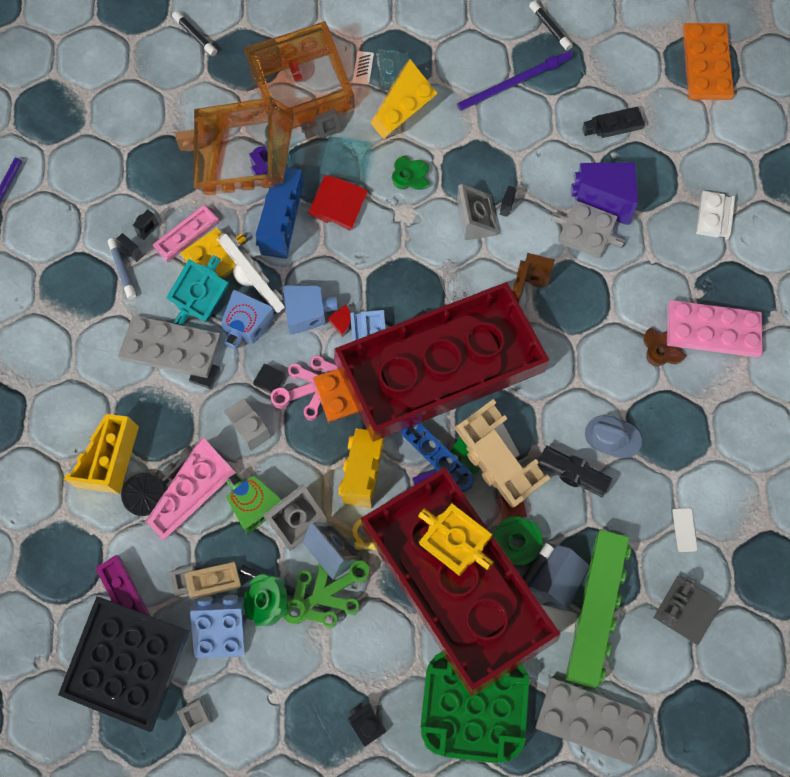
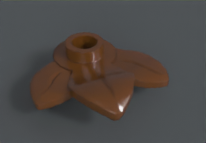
[643,328,686,367]

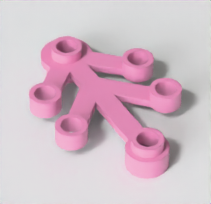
[271,356,338,421]

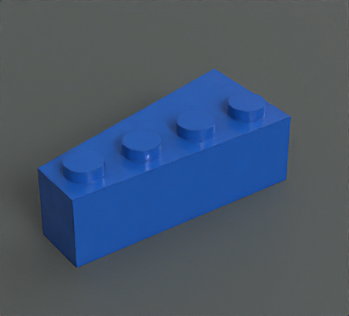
[255,166,304,259]

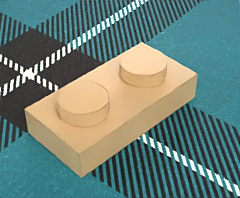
[185,562,241,599]

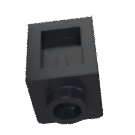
[347,703,386,747]

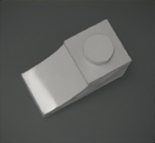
[224,398,271,451]

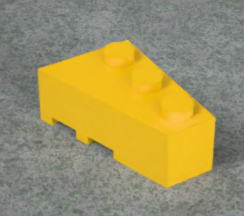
[370,59,438,139]
[64,414,139,494]
[338,428,385,508]

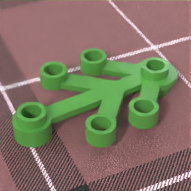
[284,561,370,629]

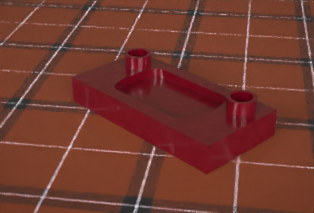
[334,282,550,442]
[360,468,561,697]

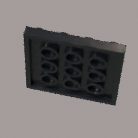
[58,596,190,732]

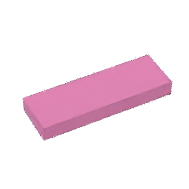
[152,204,220,263]

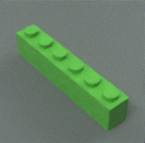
[564,530,631,689]

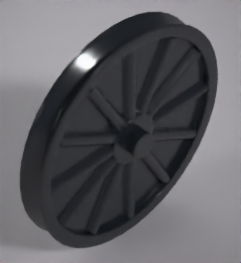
[121,473,165,516]

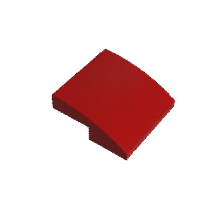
[308,175,368,231]

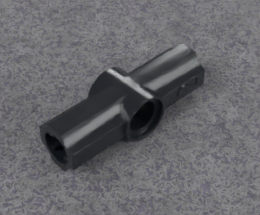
[537,445,613,498]

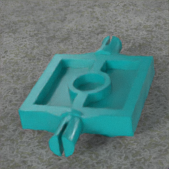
[166,255,230,326]

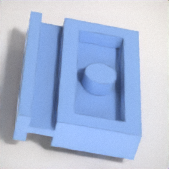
[350,310,385,341]

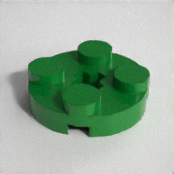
[493,516,543,567]
[244,574,288,626]

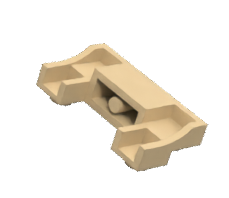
[454,399,550,507]

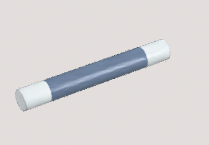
[108,238,136,300]

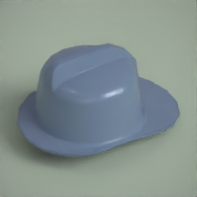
[585,416,642,459]

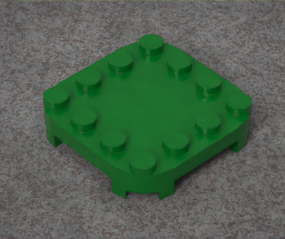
[420,652,530,764]

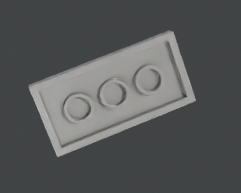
[118,315,222,378]
[534,678,651,766]

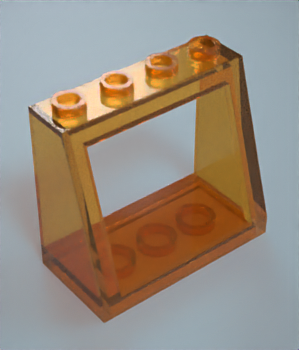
[244,21,355,135]
[194,97,294,195]

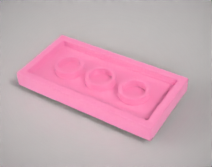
[667,300,762,358]

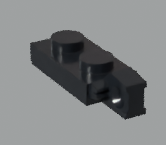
[582,106,645,138]

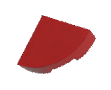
[328,304,351,337]

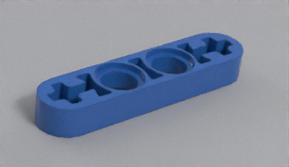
[401,423,474,492]

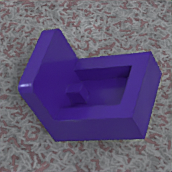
[249,144,272,185]

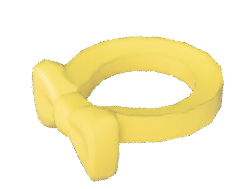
[352,519,377,551]

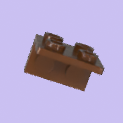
[512,253,555,303]

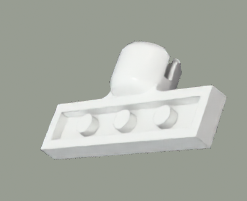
[216,233,285,313]

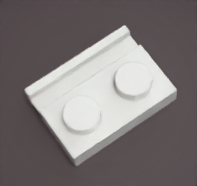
[696,191,735,239]

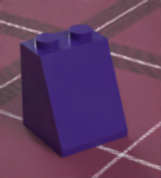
[571,162,638,225]

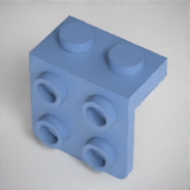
[190,595,245,658]

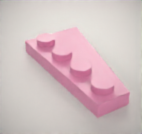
[145,437,236,540]

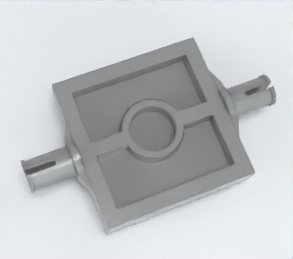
[550,200,625,258]

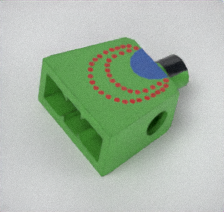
[226,473,282,535]

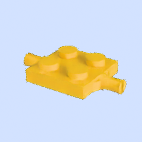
[180,228,246,279]
[418,504,494,576]

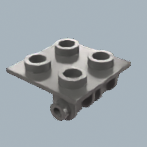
[653,575,722,646]

